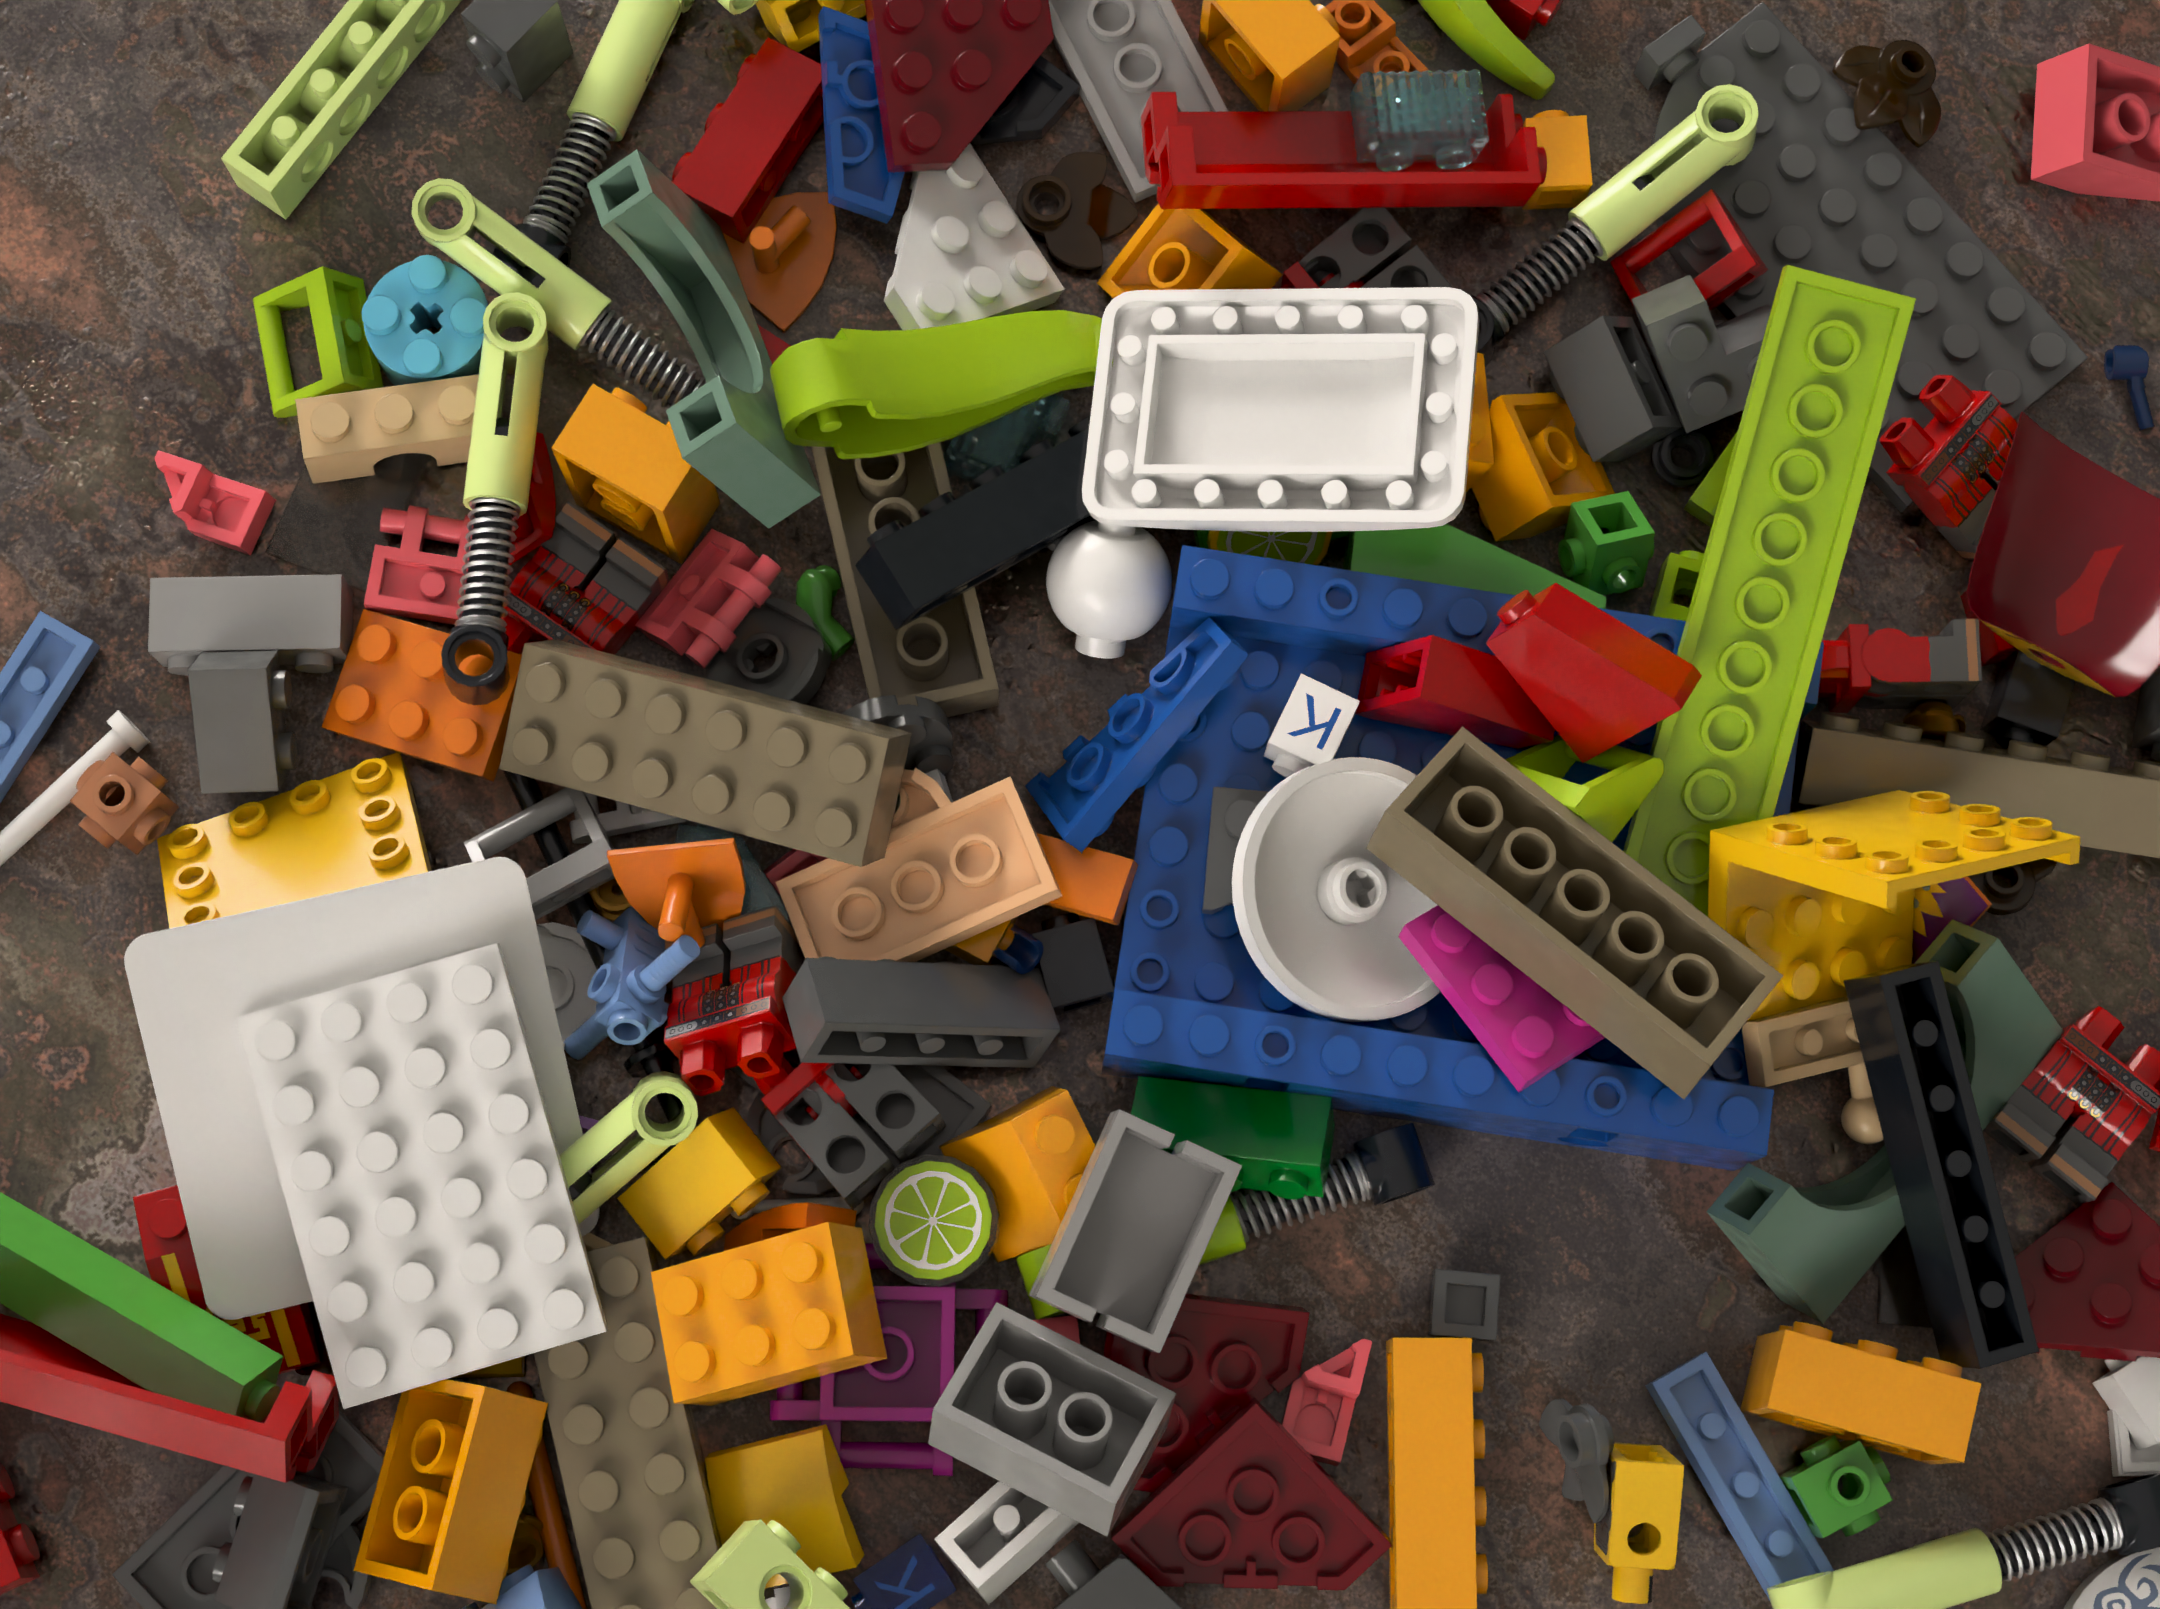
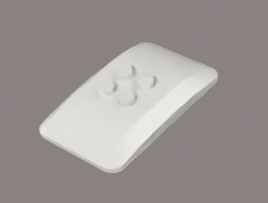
[1082,287,1479,532]

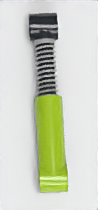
[1016,1123,1435,1320]

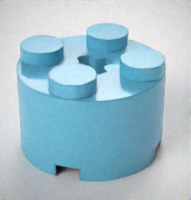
[361,255,489,386]

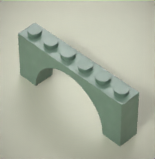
[587,149,821,529]
[1707,919,2064,1324]

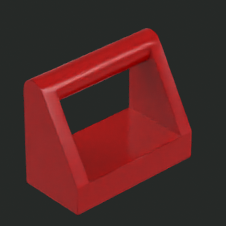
[1610,189,1768,311]

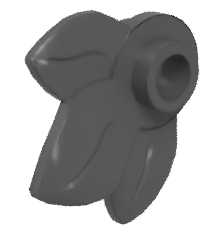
[1539,1398,1614,1523]

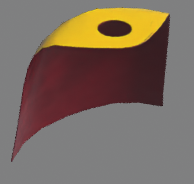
[1967,412,2160,697]

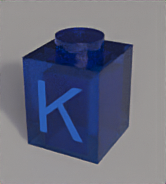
[851,1533,958,1609]

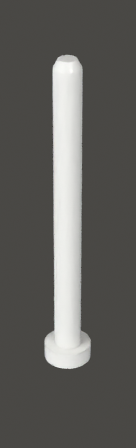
[0,710,150,867]

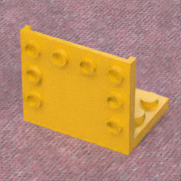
[157,752,432,928]
[1708,790,2081,1021]

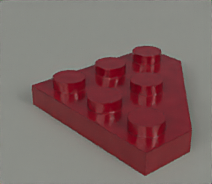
[865,0,1054,173]
[2015,1182,2160,1362]
[1104,1293,1310,1492]
[1111,1397,1393,1590]

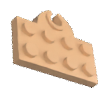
[776,767,1063,962]

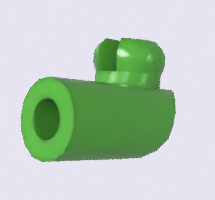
[796,565,855,661]

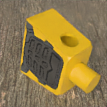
[1594,1442,1684,1604]

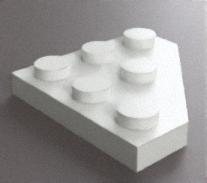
[884,143,1065,330]

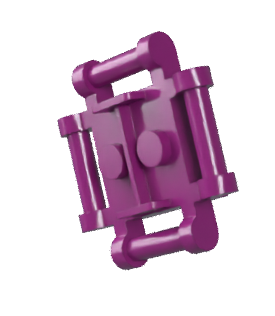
[769,1243,1008,1476]

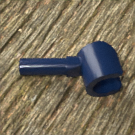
[2104,345,2155,431]
[992,924,1043,974]

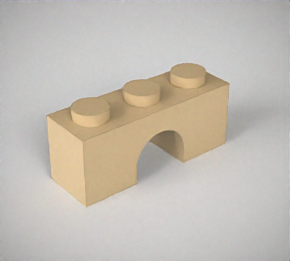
[295,374,479,484]

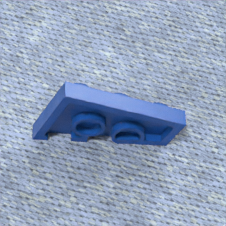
[818,6,905,224]

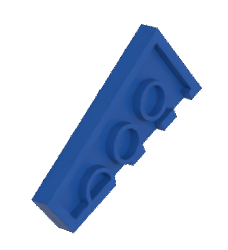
[1025,617,1249,853]

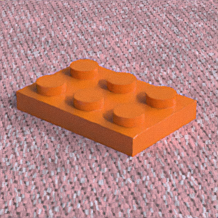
[321,609,522,782]

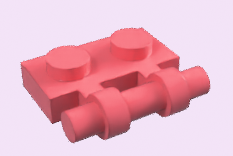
[364,505,474,625]
[635,528,782,669]

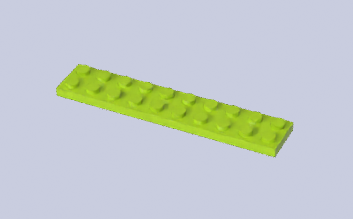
[1623,265,1916,917]

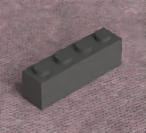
[782,957,1061,1068]

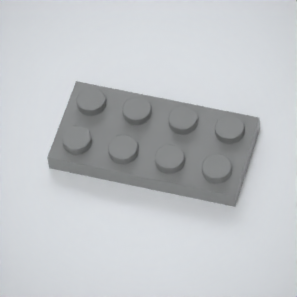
[1049,0,1228,203]

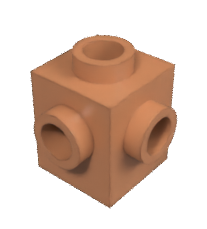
[70,752,179,855]

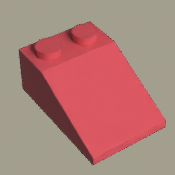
[2031,44,2160,202]

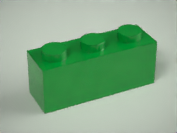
[1131,1076,1335,1200]

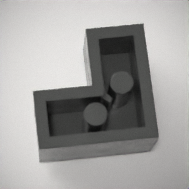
[1631,275,1772,433]

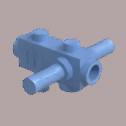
[564,906,700,1060]

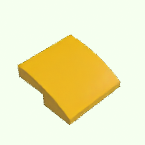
[705,1424,865,1589]

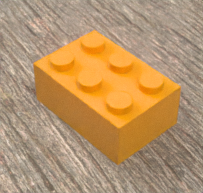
[551,384,720,565]
[651,1222,887,1406]
[1740,1321,1981,1465]
[353,1379,548,1604]

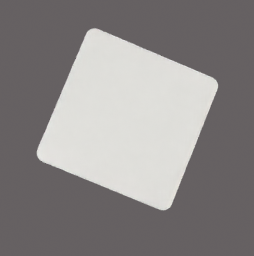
[124,857,599,1320]

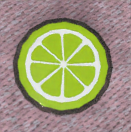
[868,1154,1000,1287]

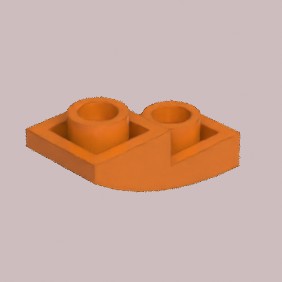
[1325,0,1434,111]

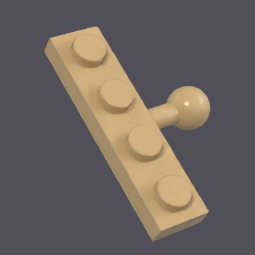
[1742,996,1884,1144]

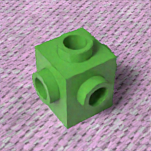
[1558,491,1655,595]
[1779,1435,1893,1538]

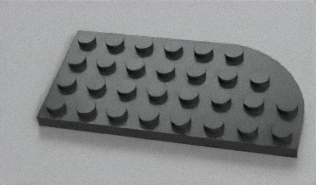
[1651,2,2088,513]

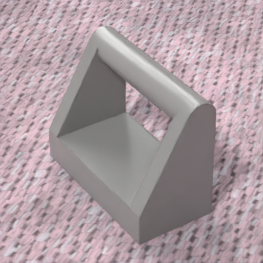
[464,787,615,921]

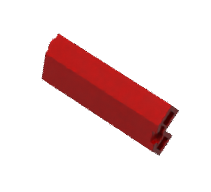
[1141,92,1547,209]
[0,1314,339,1483]

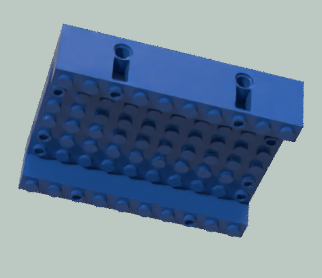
[1101,545,1824,1171]

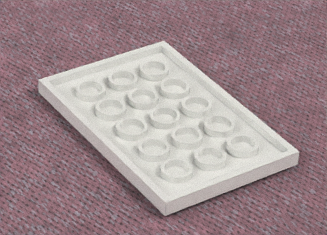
[235,943,608,1409]

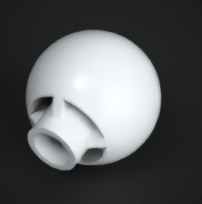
[1046,520,1172,659]

